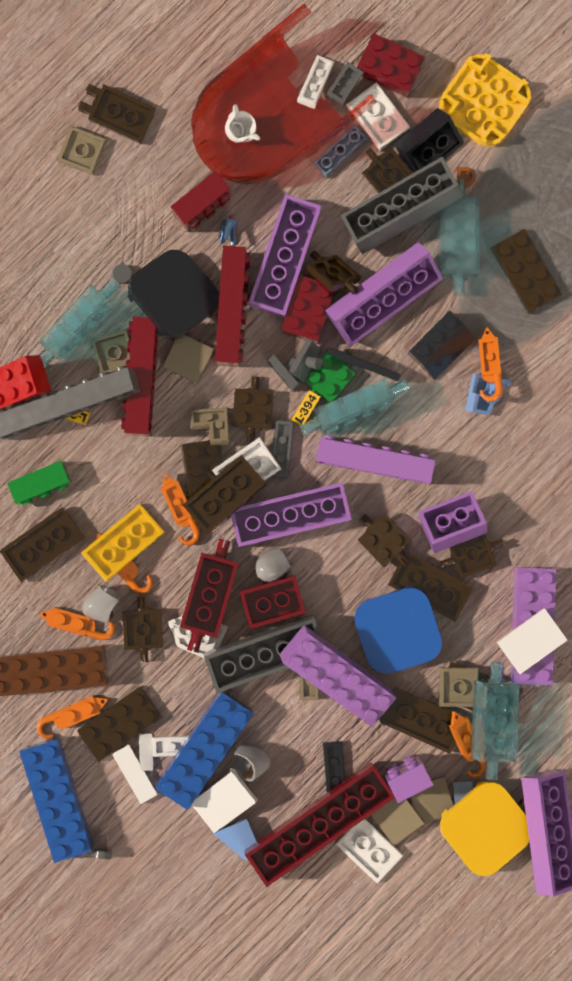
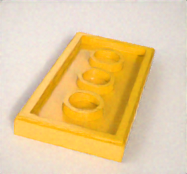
[81,504,165,582]

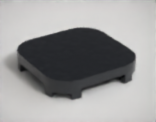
[127,250,219,340]

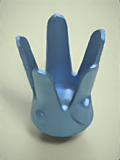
[217,215,237,245]

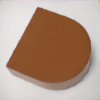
[456,167,476,188]

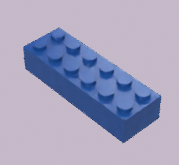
[156,691,254,810]
[19,736,94,863]

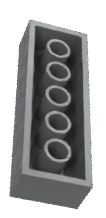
[341,157,464,255]
[204,615,321,693]

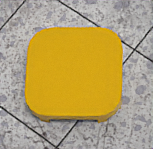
[439,53,531,147]
[440,781,529,876]

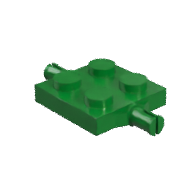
[304,350,356,404]

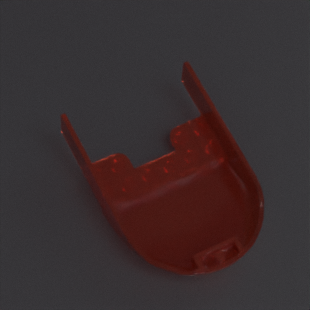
[191,4,378,184]

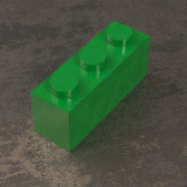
[7,461,72,506]

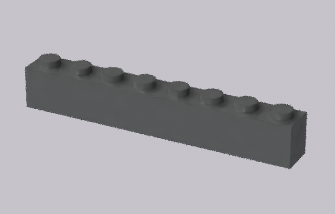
[0,366,141,440]

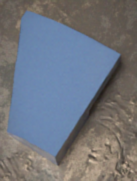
[465,373,511,415]
[213,818,257,860]

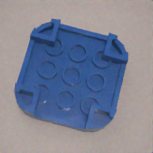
[355,585,442,674]

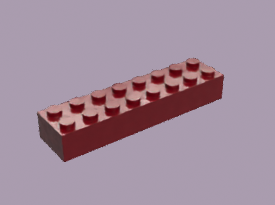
[244,762,395,887]

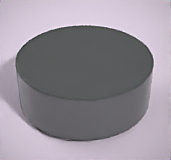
[112,264,132,284]
[92,849,112,859]

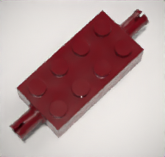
[179,538,239,653]

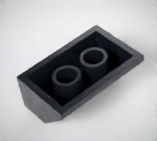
[394,108,464,173]
[407,310,475,380]

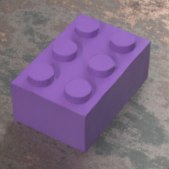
[418,491,488,553]
[384,754,433,803]

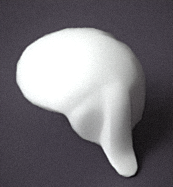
[225,104,260,143]

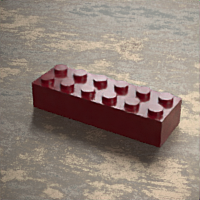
[215,245,251,367]
[121,316,159,437]

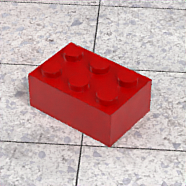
[0,355,52,410]

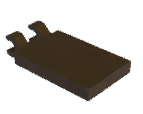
[78,84,156,144]

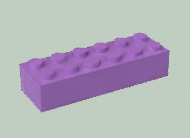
[249,194,322,318]
[325,242,443,347]
[315,435,435,484]
[231,482,352,547]
[511,567,556,685]
[280,625,396,727]
[521,770,572,897]

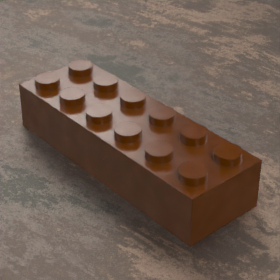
[0,645,109,696]

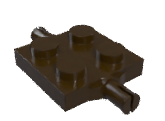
[362,147,413,193]
[307,250,361,295]
[232,376,274,442]
[358,513,412,567]
[440,534,504,578]
[122,596,163,662]

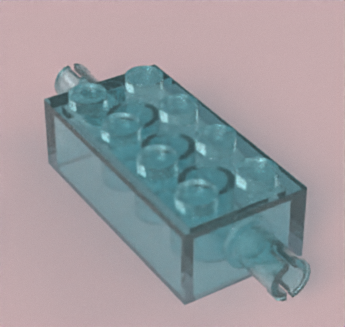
[438,179,480,295]
[38,278,121,368]
[299,378,410,436]
[471,661,520,780]

